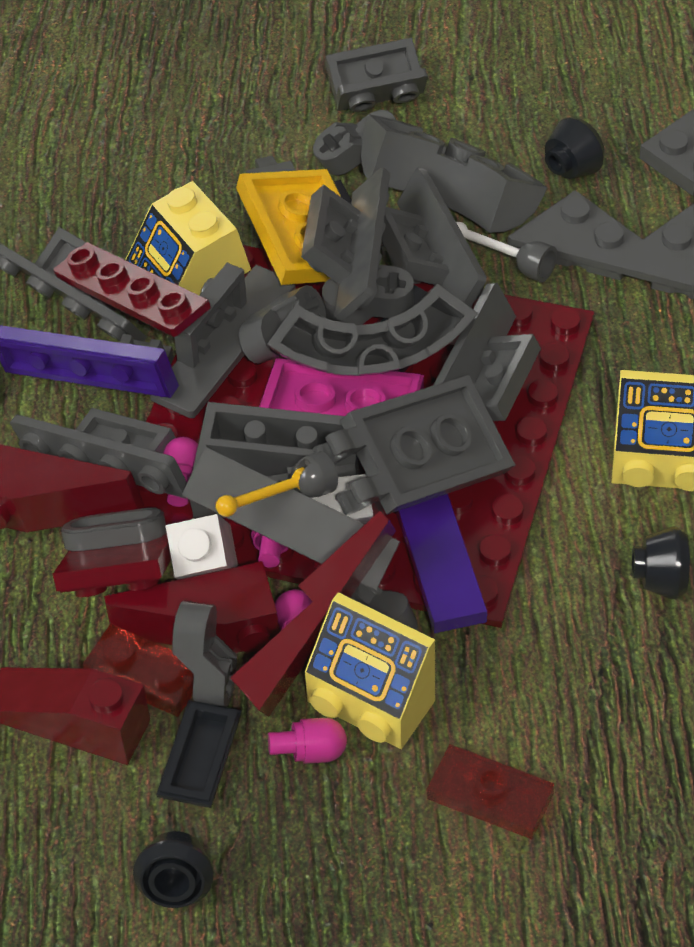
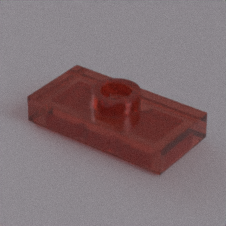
[427,744,555,840]

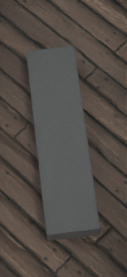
[182,447,400,591]

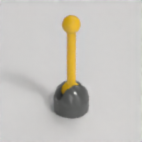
[216,451,338,517]

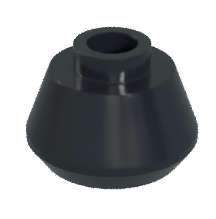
[545,118,605,179]
[632,526,690,600]
[133,831,214,908]

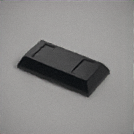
[156,700,242,808]

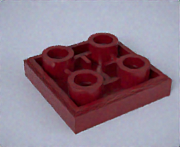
[53,533,171,597]

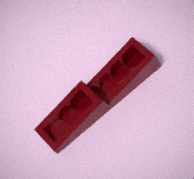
[230,511,396,717]

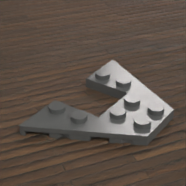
[507,109,694,299]

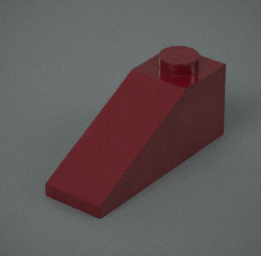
[0,445,144,533]
[104,561,279,653]
[0,667,151,765]

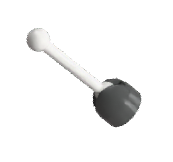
[456,222,557,283]

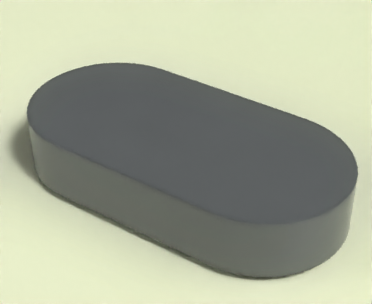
[61,508,167,551]

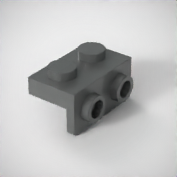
[325,37,428,112]

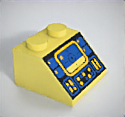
[125,181,251,296]
[611,370,694,491]
[305,592,435,750]

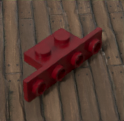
[54,242,212,337]

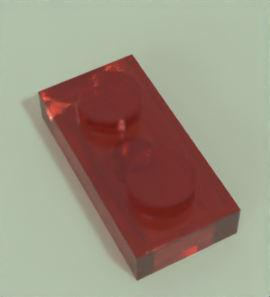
[82,624,194,717]

